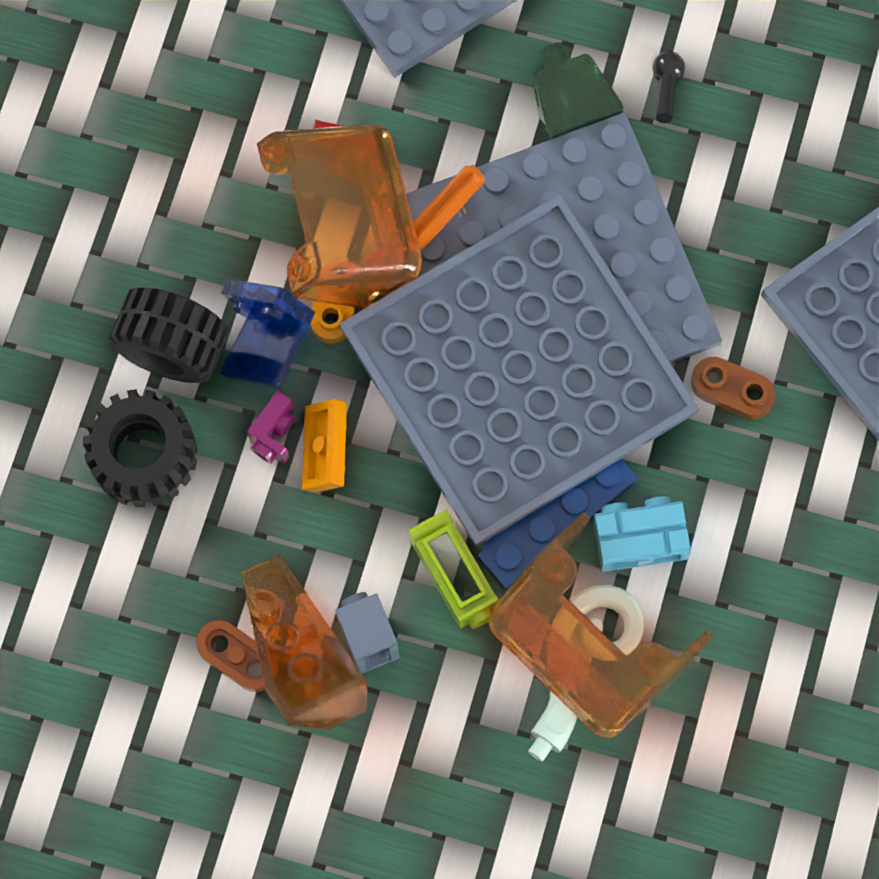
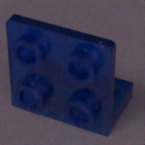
[220,279,316,388]

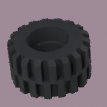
[109,287,229,383]
[83,389,198,507]

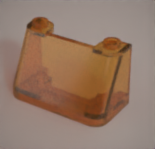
[257,124,422,309]

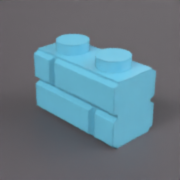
[593,496,691,572]

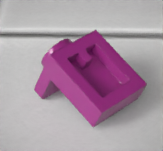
[247,390,295,466]

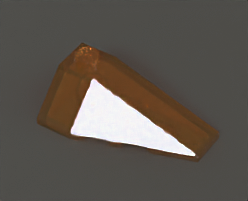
[241,554,367,730]

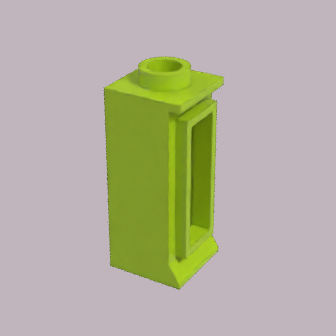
[408,509,499,629]

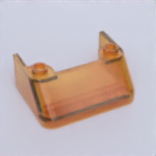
[489,512,713,738]

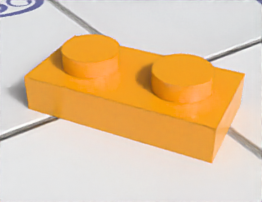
[302,399,347,493]

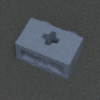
[335,592,400,675]

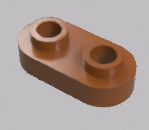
[691,357,775,420]
[196,620,278,692]

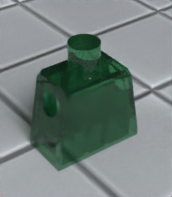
[533,42,624,141]

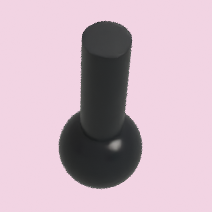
[652,51,686,123]

